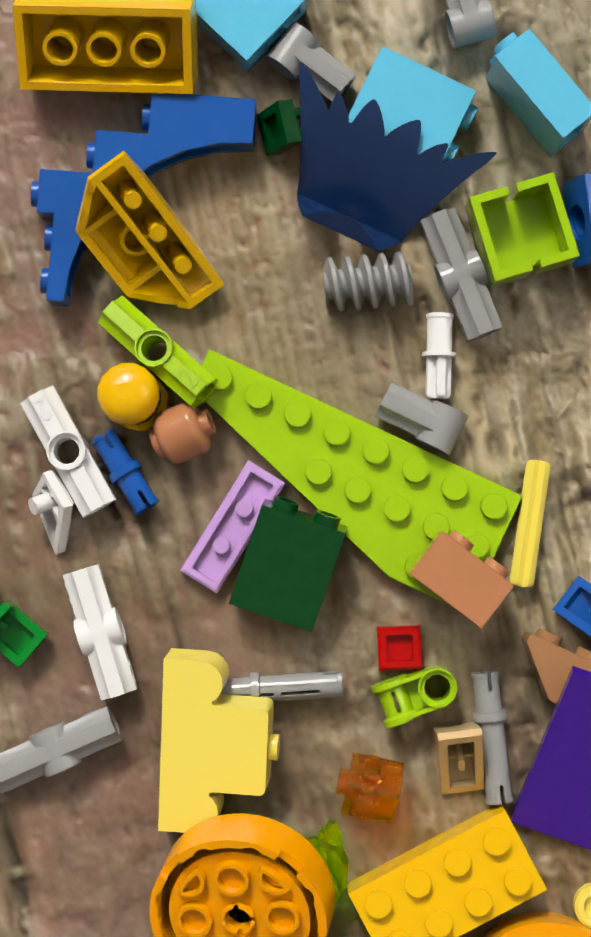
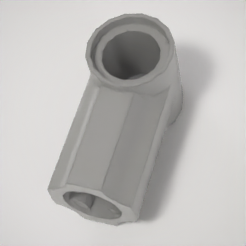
[444,0,497,49]
[266,22,356,104]
[375,383,468,456]

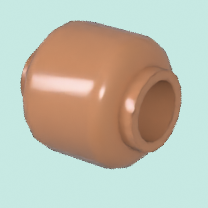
[149,402,217,465]

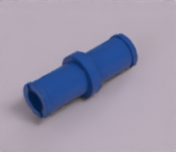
[91,428,160,516]

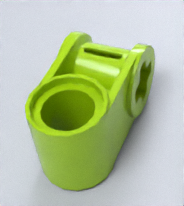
[370,665,457,728]

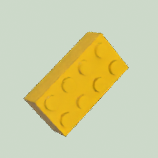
[12,0,198,94]
[347,804,547,937]

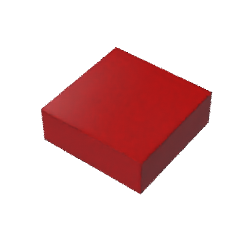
[376,625,422,671]

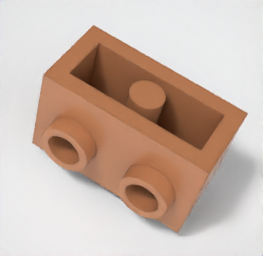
[408,530,514,629]

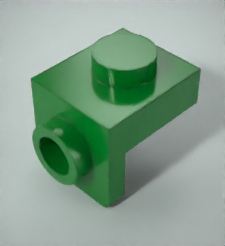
[0,600,49,668]

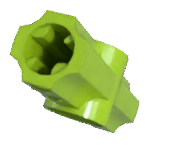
[98,295,219,408]

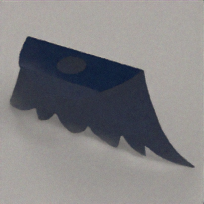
[297,62,497,251]

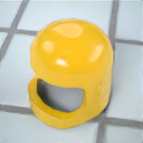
[97,363,170,432]

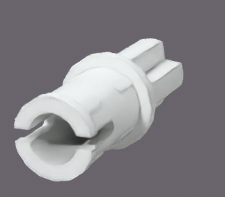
[422,312,456,400]

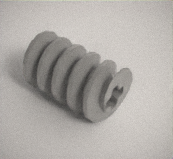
[323,252,413,312]

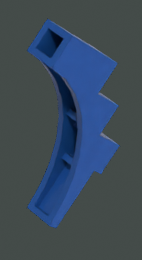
[31,93,257,307]

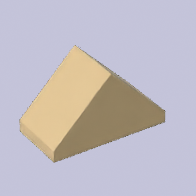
[432,722,484,795]

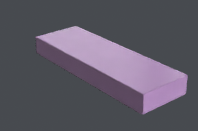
[180,460,285,593]

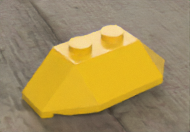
[75,151,225,310]

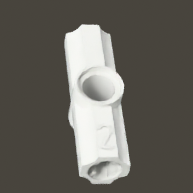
[20,385,117,518]
[63,564,138,700]

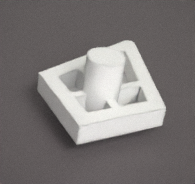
[28,470,74,555]

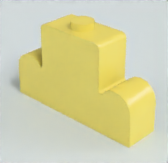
[158,648,280,833]

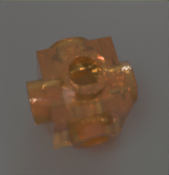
[335,752,404,824]

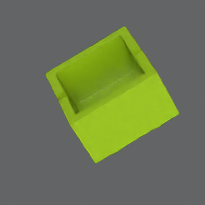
[465,172,580,288]

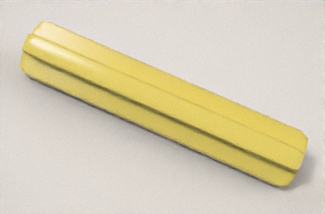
[510,460,551,588]

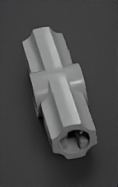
[420,207,503,342]
[0,705,123,794]

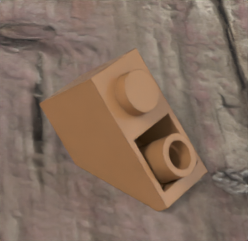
[521,628,591,704]

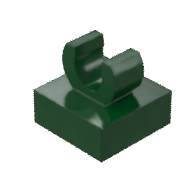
[257,99,302,156]

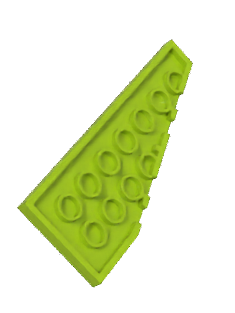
[202,349,522,605]

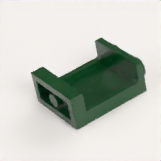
[229,496,347,632]

